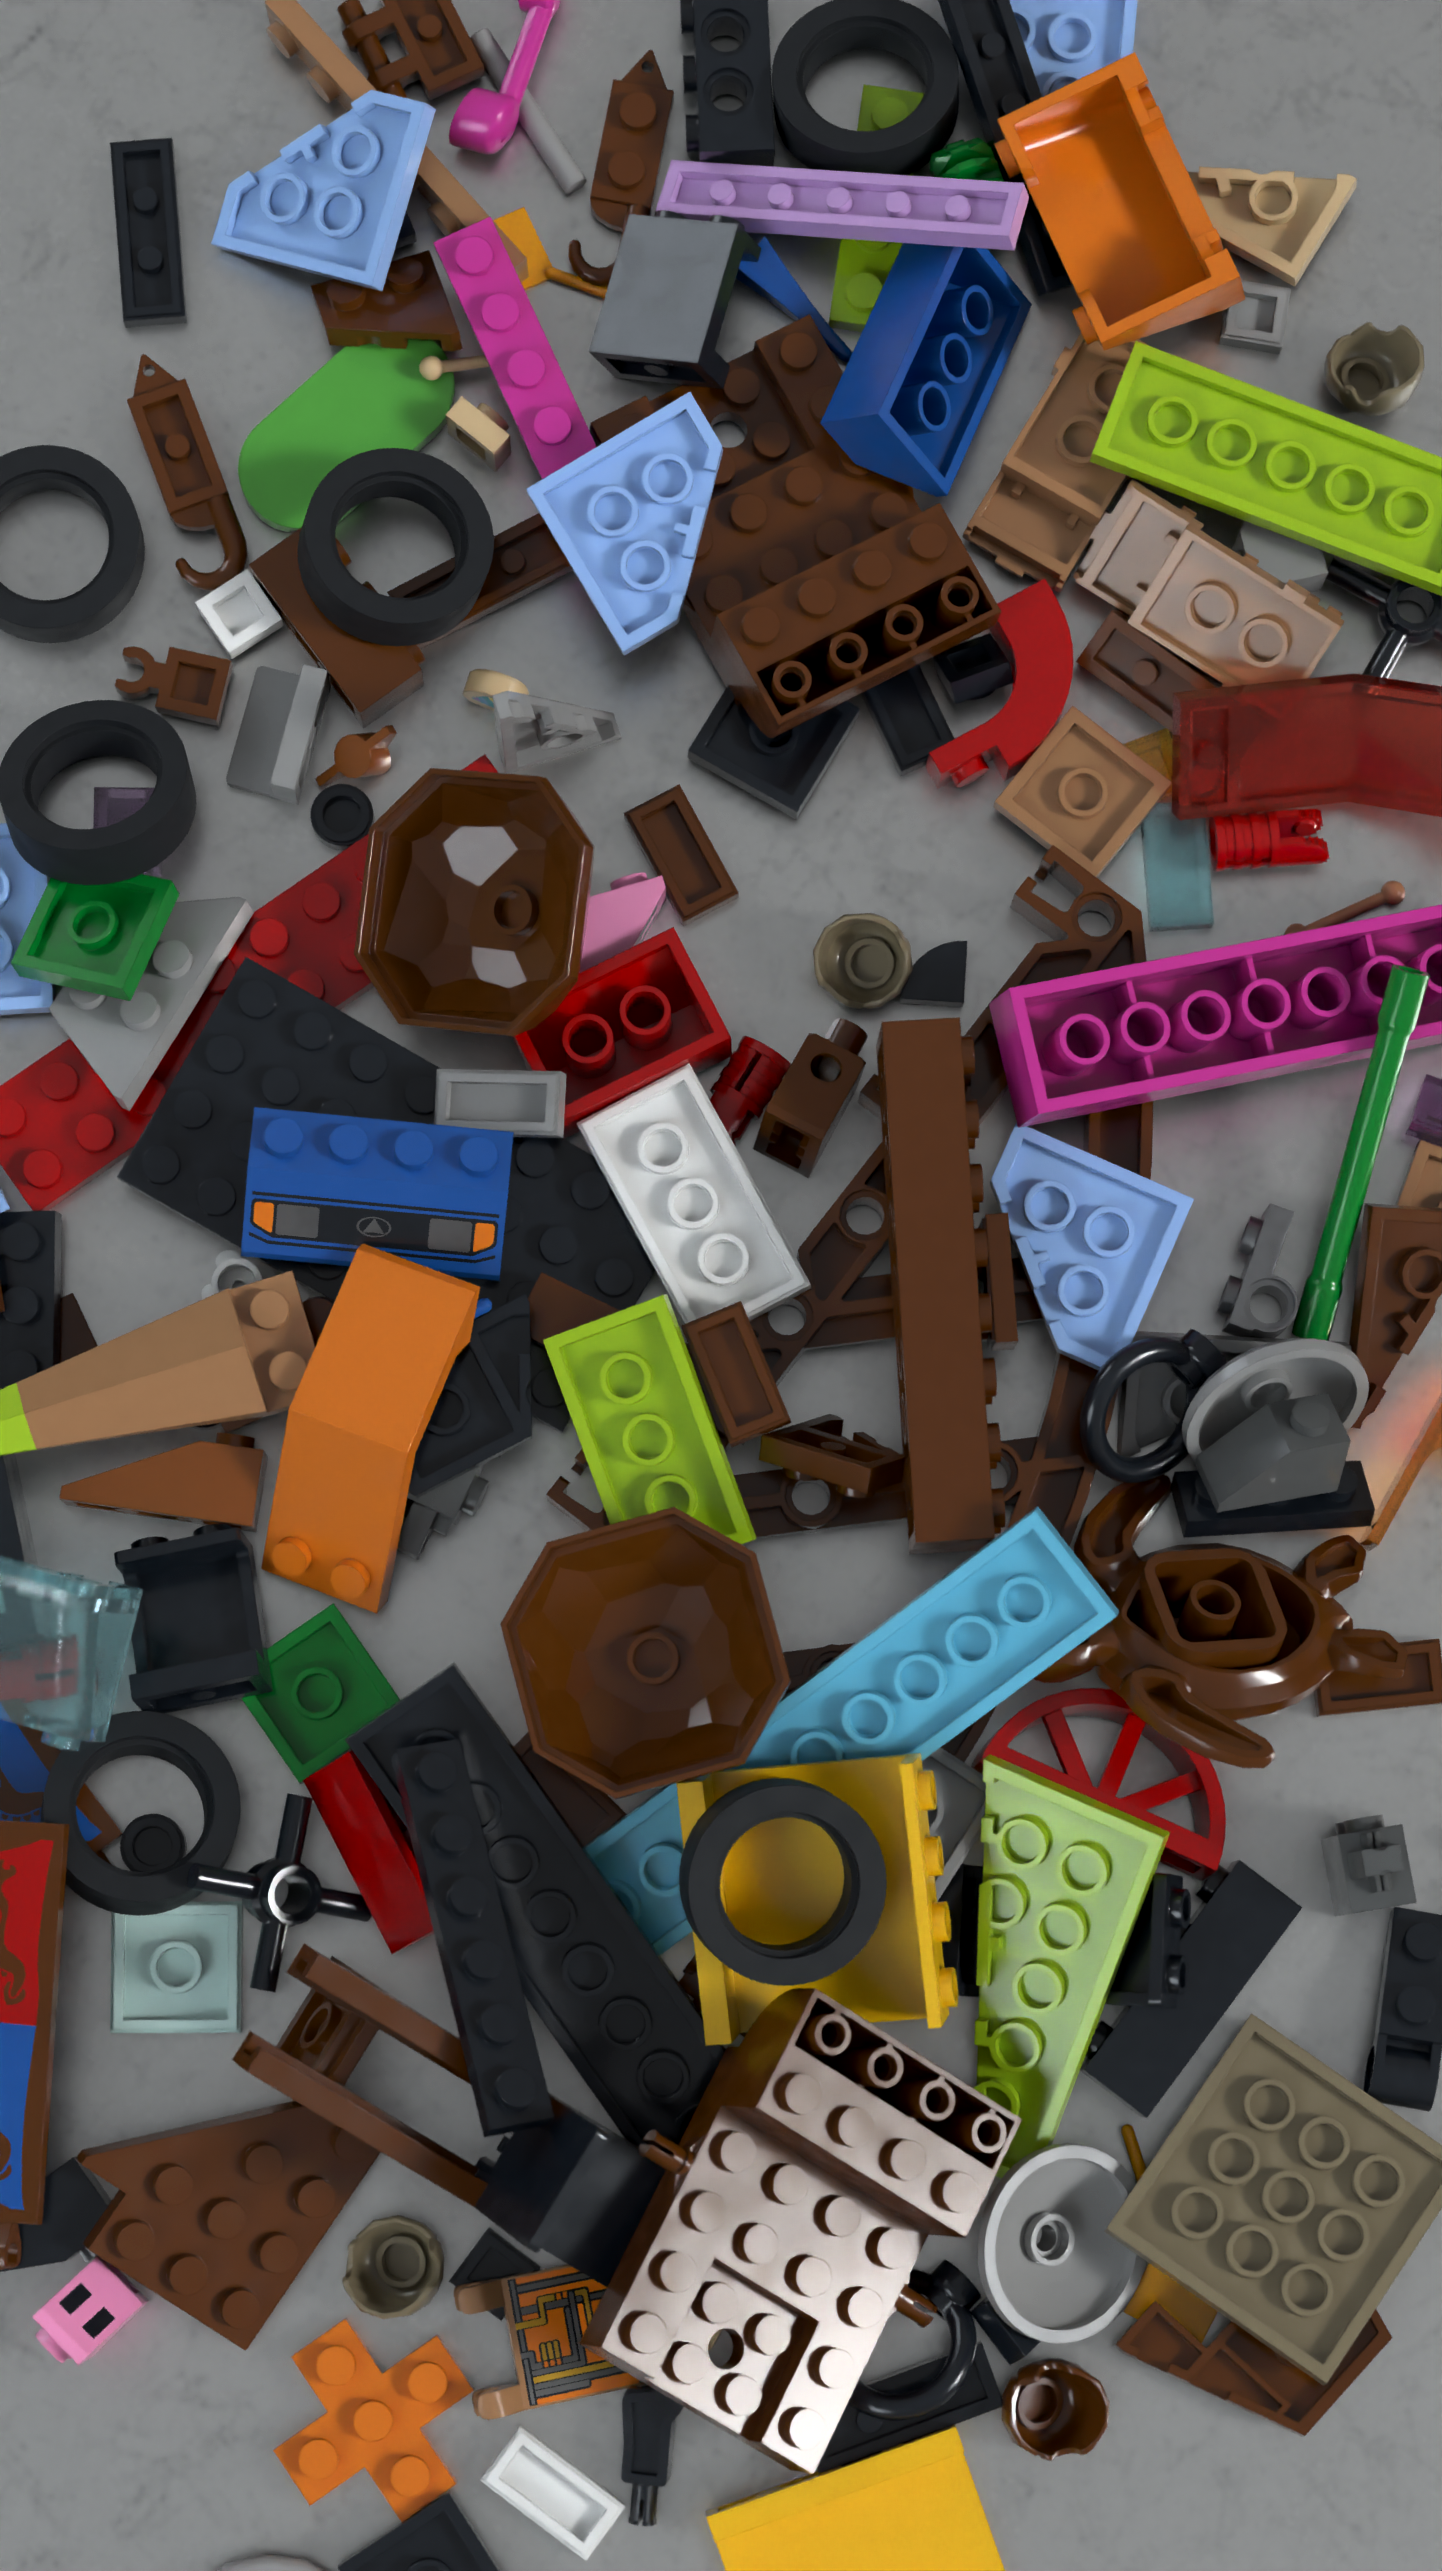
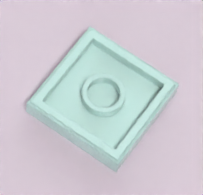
[110,1901,243,2033]

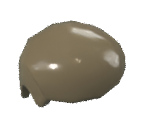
[1324,322,1425,416]
[813,913,913,1009]
[342,2215,444,2319]

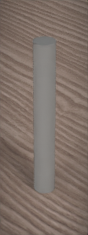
[470,28,587,194]

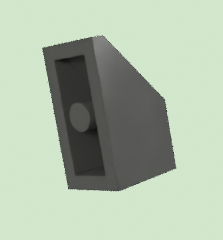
[1195,1393,1351,1513]

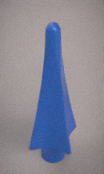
[736,237,852,363]

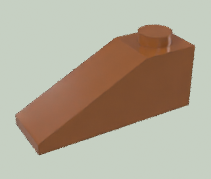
[59,1433,268,1532]

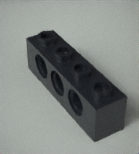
[680,0,775,167]

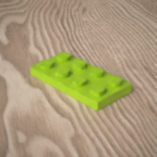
[543,1295,757,1545]

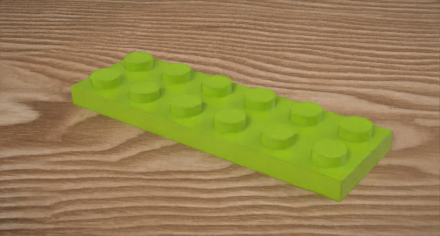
[1090,341,1442,596]

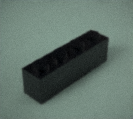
[1080,1860,1302,2118]

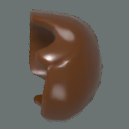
[1002,2358,1110,2461]

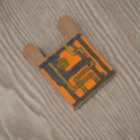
[453,2264,645,2420]

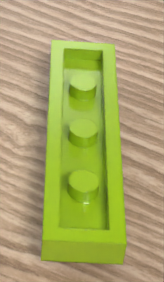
[829,84,924,332]

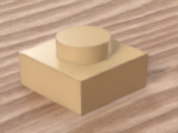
[446,396,512,472]

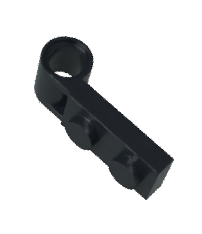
[1363,1907,1442,2112]

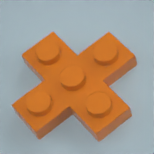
[273,2318,474,2522]

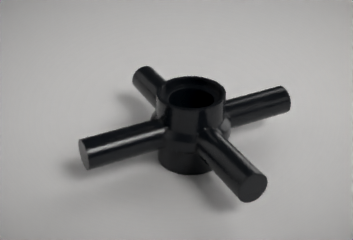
[1326,556,1442,698]
[187,1793,372,1992]

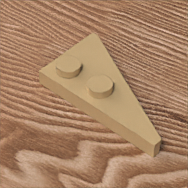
[1188,167,1357,287]

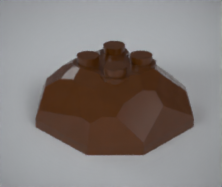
[354,768,595,1036]
[500,1507,791,1799]

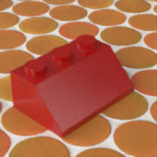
[512,927,732,1139]
[303,1750,434,1954]

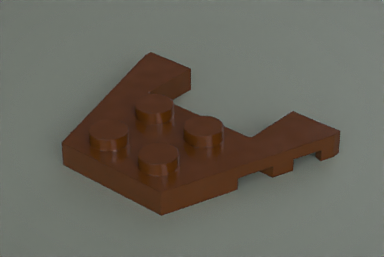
[1114,2301,1392,2437]

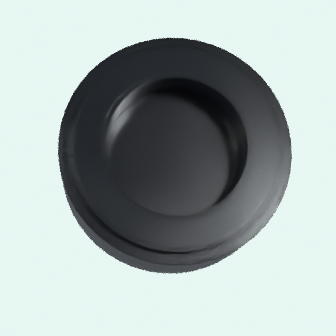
[310,784,375,850]
[120,1814,187,1872]

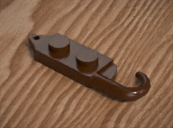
[126,354,248,590]

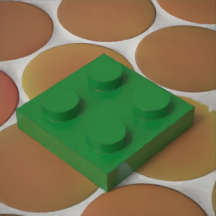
[11,874,180,1001]
[241,1603,400,1784]

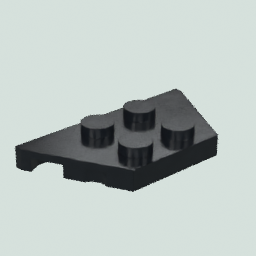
[408,1294,532,1498]

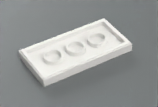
[576,1063,811,1324]

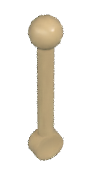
[419,355,489,381]

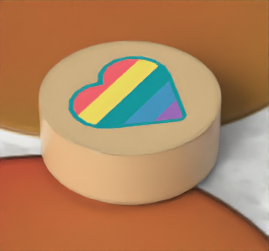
[463,669,529,711]

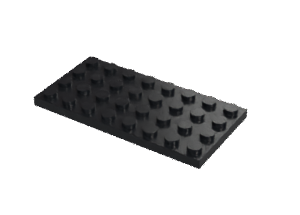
[117,957,655,1433]

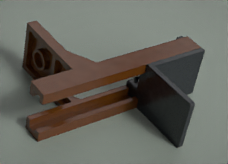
[232,1943,666,2287]

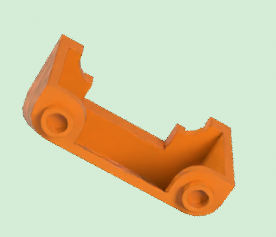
[994,52,1245,351]

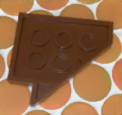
[76,2101,381,2351]

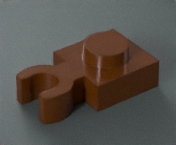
[115,647,233,726]

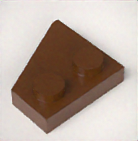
[759,1414,905,1498]

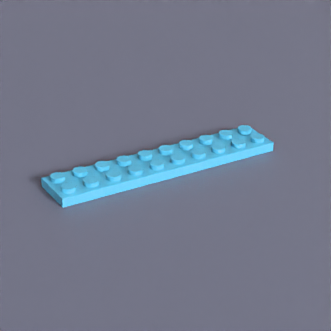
[584,1506,1119,1955]

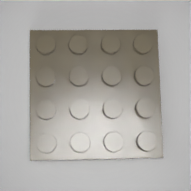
[1104,2013,1442,2385]

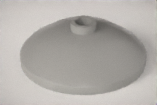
[1182,1338,1369,1462]
[977,2143,1146,2344]

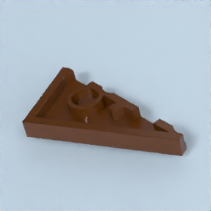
[1349,1203,1442,1429]

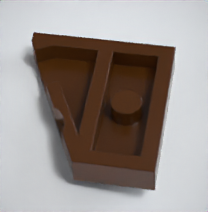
[311,250,463,351]

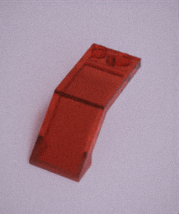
[1172,673,1442,821]

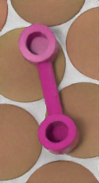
[449,0,561,155]

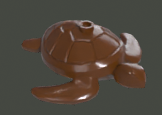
[1033,1474,1407,1768]

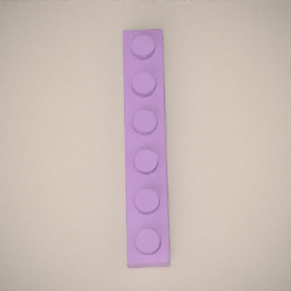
[655,160,1029,251]

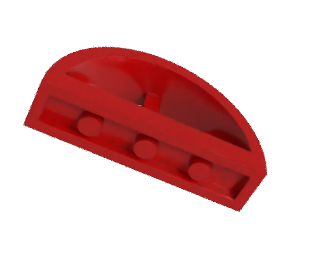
[971,1688,1226,1881]

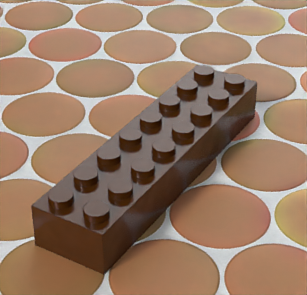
[876,1017,1006,1555]

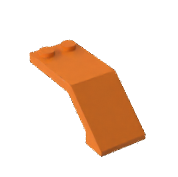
[261,1243,480,1614]

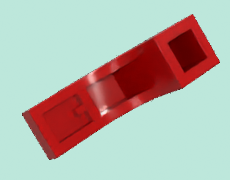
[926,578,1073,789]

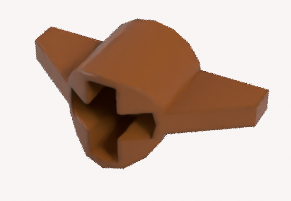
[315,725,397,787]

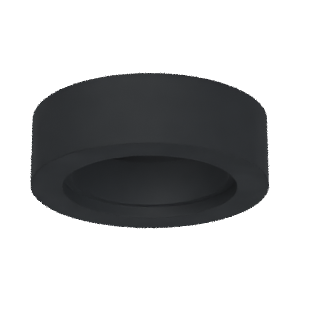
[772,0,959,175]
[0,445,145,643]
[298,448,494,646]
[0,700,196,885]
[41,1711,241,1916]
[679,1778,887,1986]

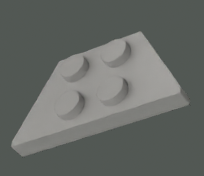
[49,897,254,1111]

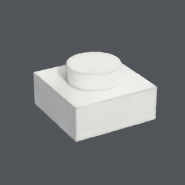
[195,569,284,660]

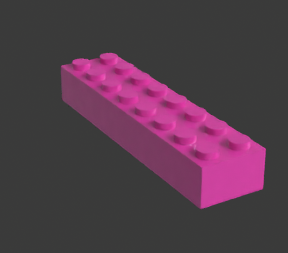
[989,905,1442,1128]

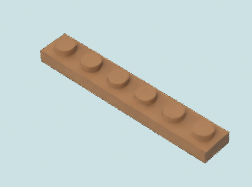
[265,0,529,283]

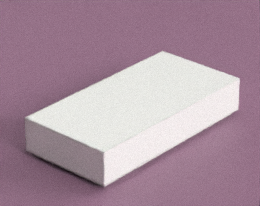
[480,2425,626,2561]

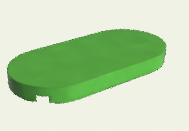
[238,338,455,533]

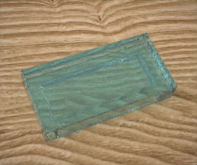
[1141,801,1214,932]

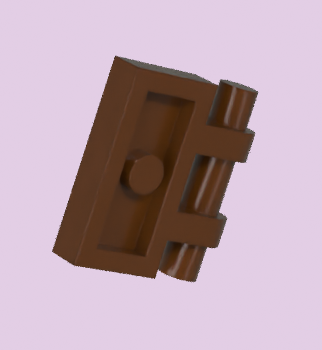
[337,0,485,101]

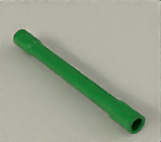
[1292,965,1430,1341]

